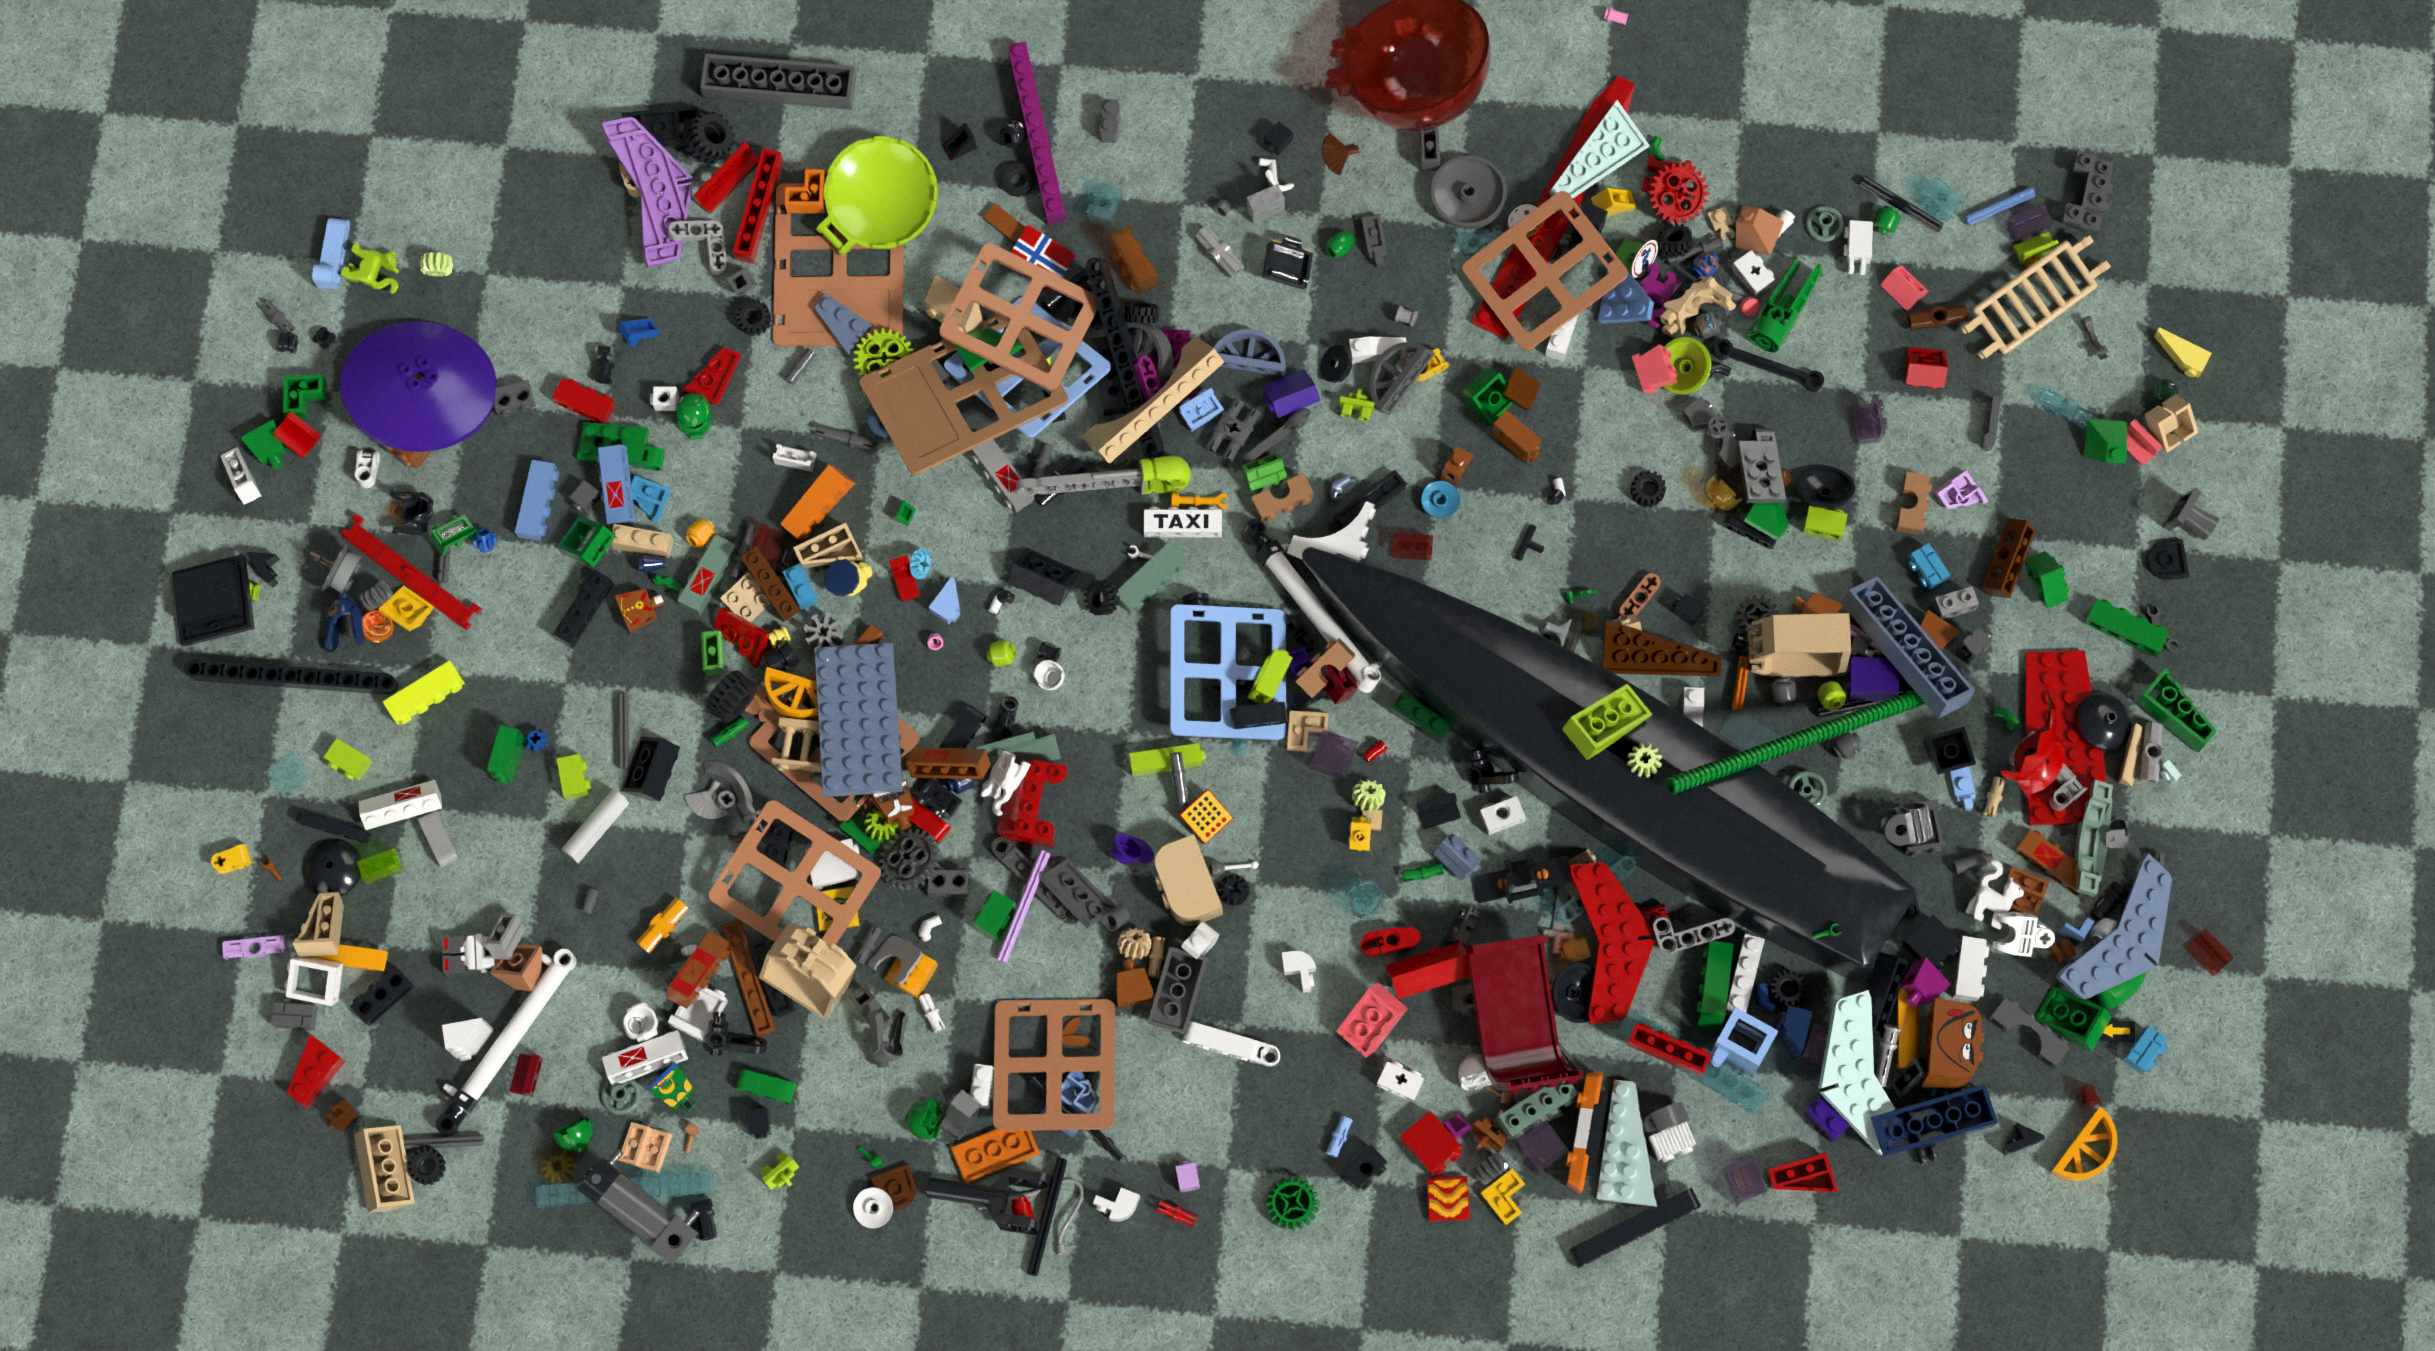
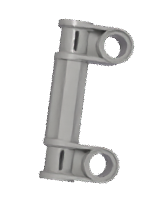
[2009,730,2088,811]

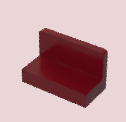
[510,1054,543,1097]

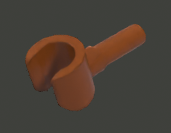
[260,856,283,882]

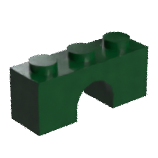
[1391,692,1451,744]

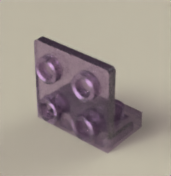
[1850,394,1888,445]

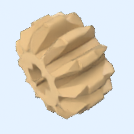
[1117,927,1152,960]

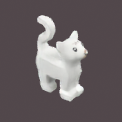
[981,749,1031,816]
[1965,859,2024,929]

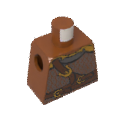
[1440,446,1475,489]

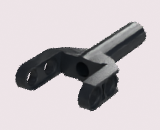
[926,1168,1051,1235]

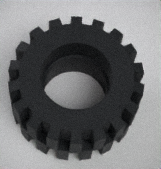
[682,111,735,164]
[706,670,757,723]

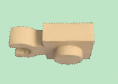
[1707,207,1735,242]

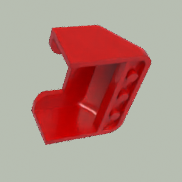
[997,761,1068,848]

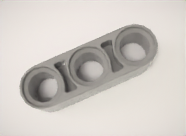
[418,810,460,868]

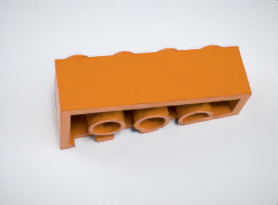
[781,464,856,540]

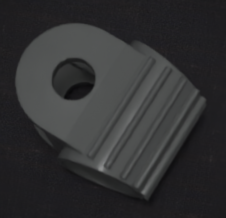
[1880,803,1934,846]

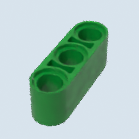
[735,1069,796,1104]

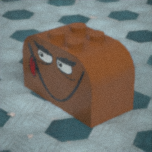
[1922,998,1985,1091]

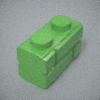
[1241,453,1287,491]
[701,631,726,676]

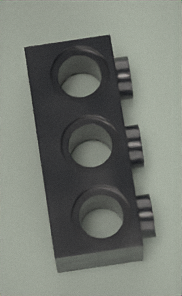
[350,966,415,1027]

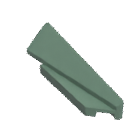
[974,732,1061,767]

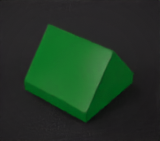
[893,500,916,526]

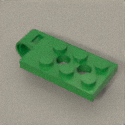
[577,422,665,471]

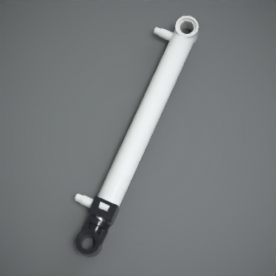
[1241,518,1382,693]
[436,949,576,1136]

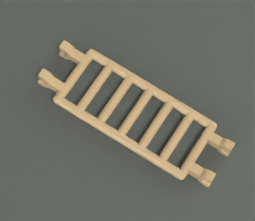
[1960,235,2111,359]

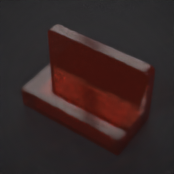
[754,523,784,568]
[2186,929,2234,976]

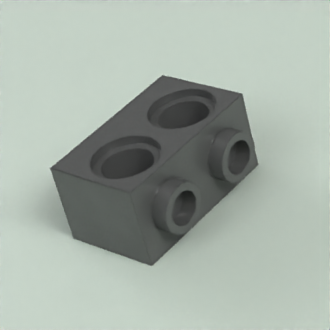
[494,380,536,417]
[928,867,969,898]

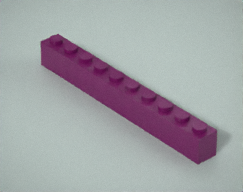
[1008,41,1066,225]

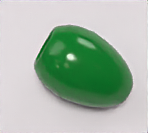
[1326,231,1354,258]

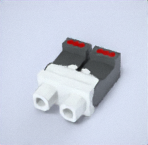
[442,934,497,977]

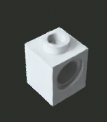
[650,387,679,411]

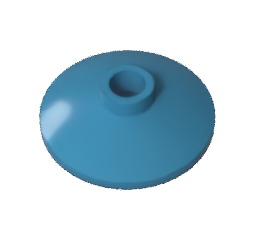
[1421,481,1460,518]

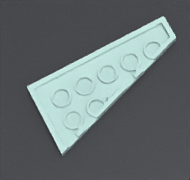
[1549,100,1650,199]

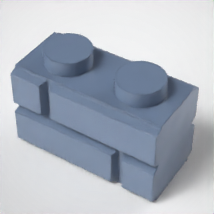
[1433,833,1481,881]

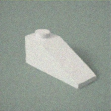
[1349,337,1409,364]
[220,447,261,505]

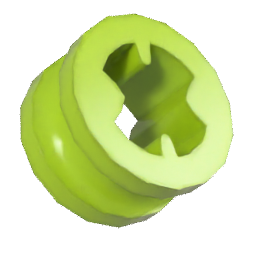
[249,582,261,601]

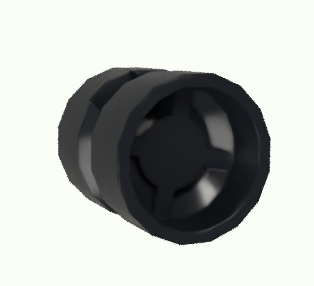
[763,640,800,672]

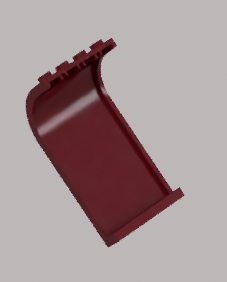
[1465,935,1583,1094]

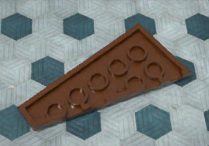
[1602,620,1721,677]

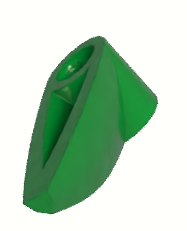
[2095,973,2146,1011]

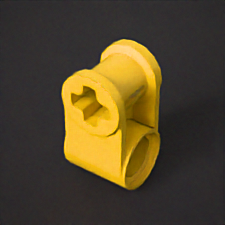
[1416,349,1449,381]
[211,844,252,874]

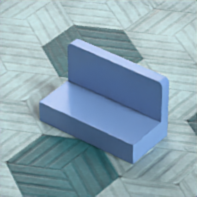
[2057,917,2094,945]

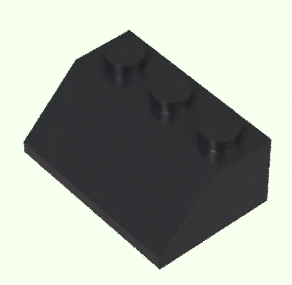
[1007,548,1079,606]
[620,737,680,802]

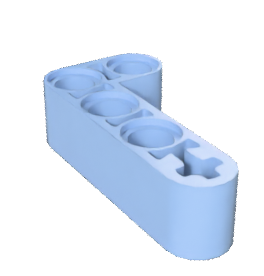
[312,218,350,290]

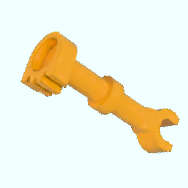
[1171,492,1228,510]

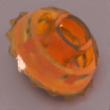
[362,610,396,644]

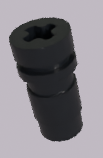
[2090,881,2129,921]

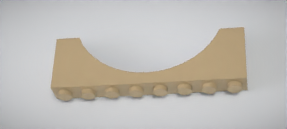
[1081,336,1224,464]

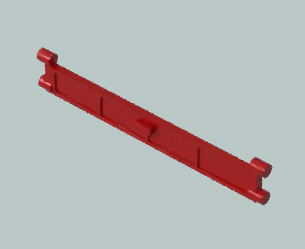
[341,513,482,630]

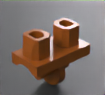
[1471,1116,1507,1153]

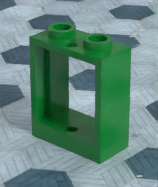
[557,516,616,567]

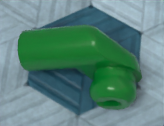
[1648,136,1665,161]

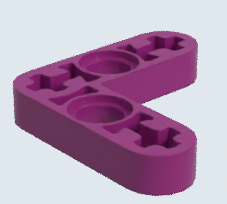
[1133,356,1196,404]

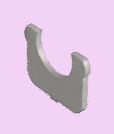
[868,936,922,984]

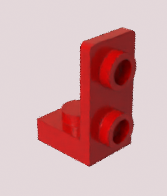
[889,555,920,602]

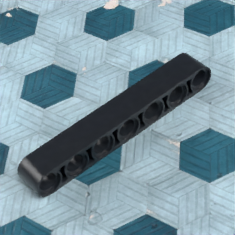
[1568,1188,1702,1268]

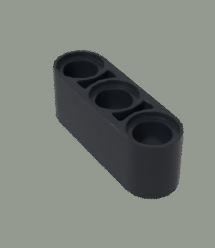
[1230,702,1288,729]
[939,705,987,749]

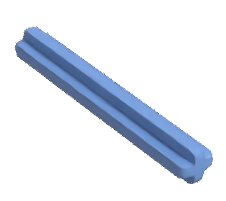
[1965,187,2035,225]

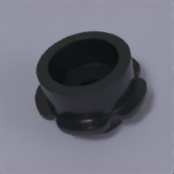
[1732,633,1748,651]

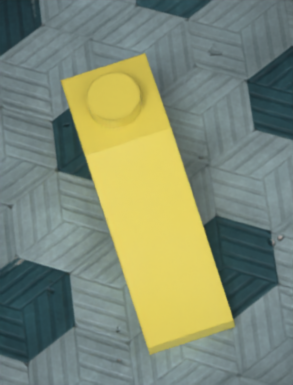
[2154,327,2212,378]

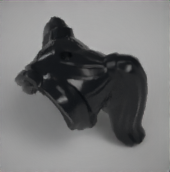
[390,488,434,535]

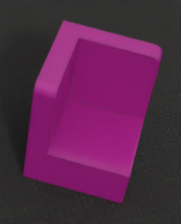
[1443,1113,1472,1140]

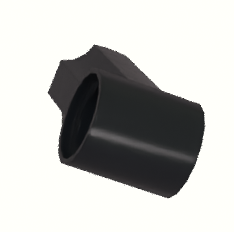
[691,1198,717,1241]

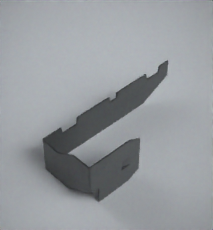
[2060,819,2129,848]

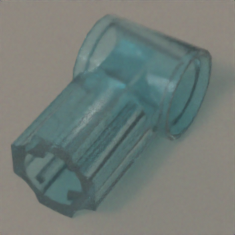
[1462,233,1500,256]

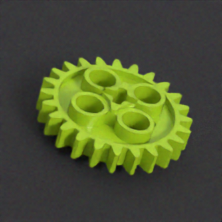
[853,328,914,378]

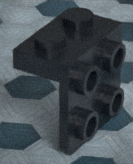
[913,778,963,820]

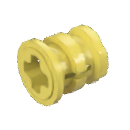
[767,625,791,649]

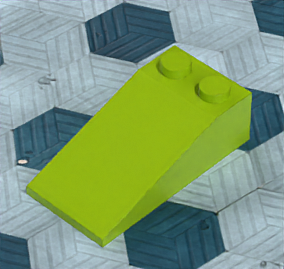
[1562,684,1652,760]

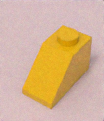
[1591,188,1637,216]

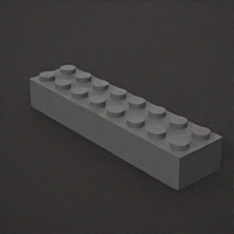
[700,54,857,110]

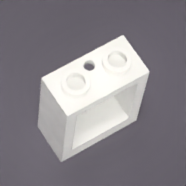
[285,955,343,1006]

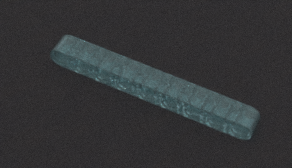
[535,1173,714,1208]

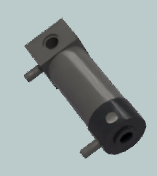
[577,1149,700,1265]

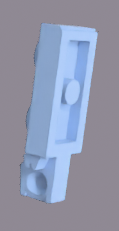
[1949,767,1975,811]

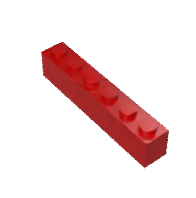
[733,148,783,264]

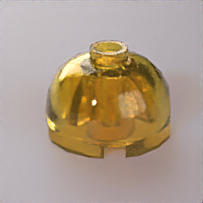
[1704,473,1742,511]

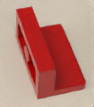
[273,412,321,458]

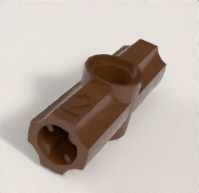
[1907,304,1968,331]

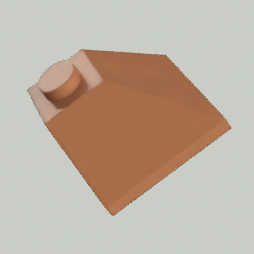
[1736,206,1784,255]
[490,943,542,991]

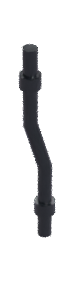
[1029,1075,1124,1161]

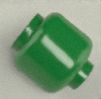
[1873,206,1901,235]

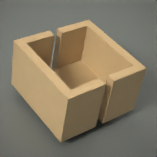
[2145,394,2198,453]

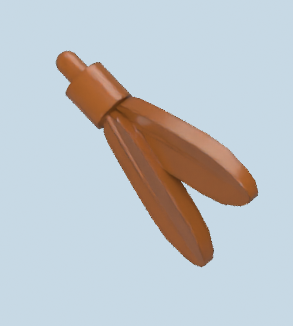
[1062,1017,1091,1047]

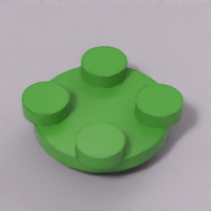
[1616,241,1643,273]

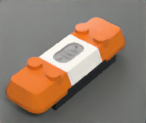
[1565,1071,1608,1194]

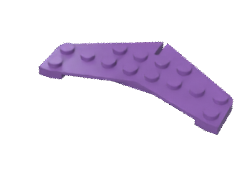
[600,117,694,268]

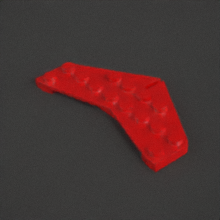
[1568,862,1656,1025]

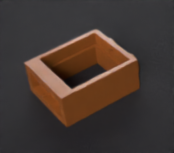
[1492,410,1541,465]

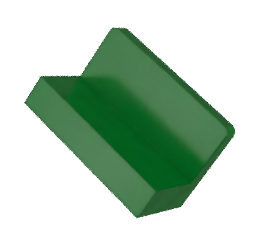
[840,813,885,855]

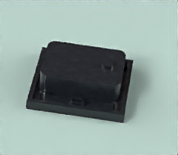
[172,554,255,647]

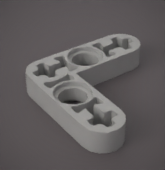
[667,221,727,275]

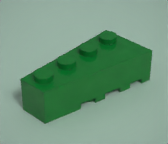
[1696,941,1734,1032]

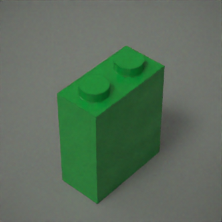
[487,725,525,785]

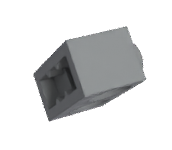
[1932,586,1979,620]

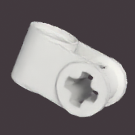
[355,450,380,488]

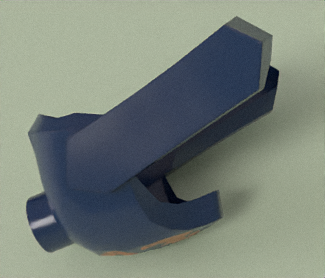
[323,593,366,652]

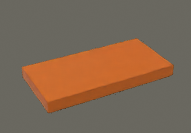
[950,1129,1040,1183]

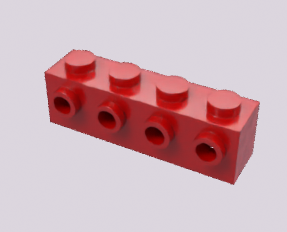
[1627,1023,1711,1077]

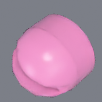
[927,633,943,650]

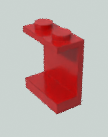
[1400,1111,1463,1177]

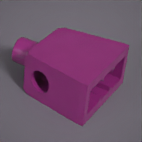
[1902,957,1950,1007]

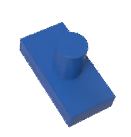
[617,318,660,346]

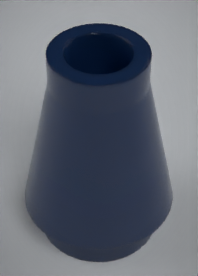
[638,555,666,574]

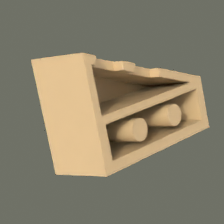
[793,523,864,569]
[293,892,344,957]

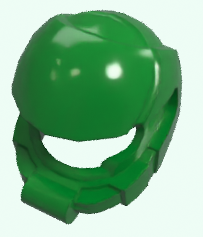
[675,393,712,440]

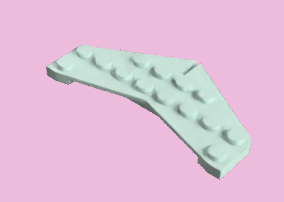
[1818,990,1896,1155]

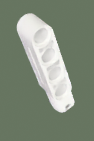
[1182,1022,1280,1067]

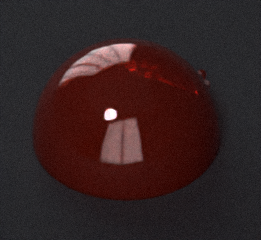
[1325,0,1491,131]

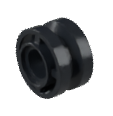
[1182,592,1210,616]

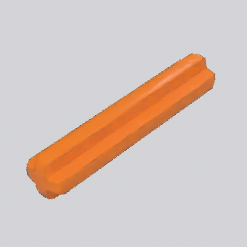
[1732,656,1749,712]

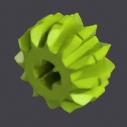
[864,808,898,842]

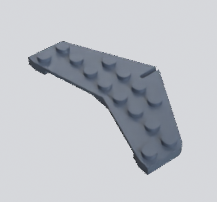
[2056,853,2172,999]

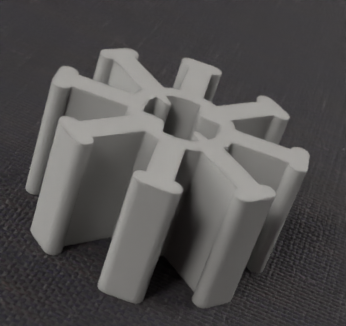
[804,613,845,648]

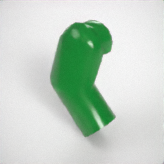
[1993,708,2020,730]

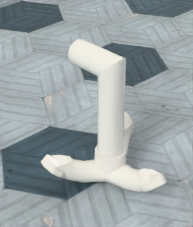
[1258,158,1294,192]

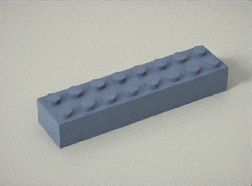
[1842,576,1975,719]

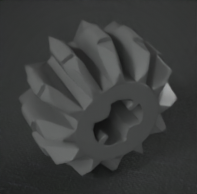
[358,581,393,611]
[1473,1152,1508,1184]

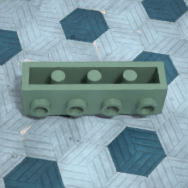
[1496,1082,1578,1140]

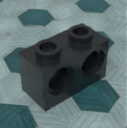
[764,823,793,868]

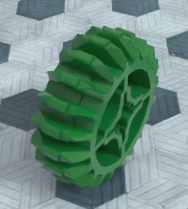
[1265,1176,1320,1231]

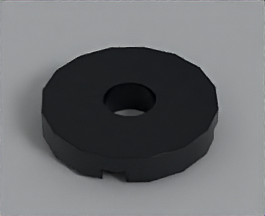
[1320,345,1353,383]

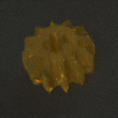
[541,1150,576,1185]

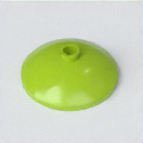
[1663,337,1711,395]

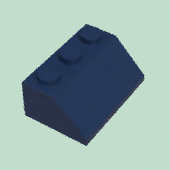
[1775,1006,1812,1060]

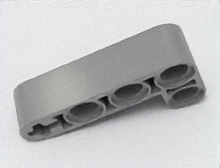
[1652,914,1735,954]

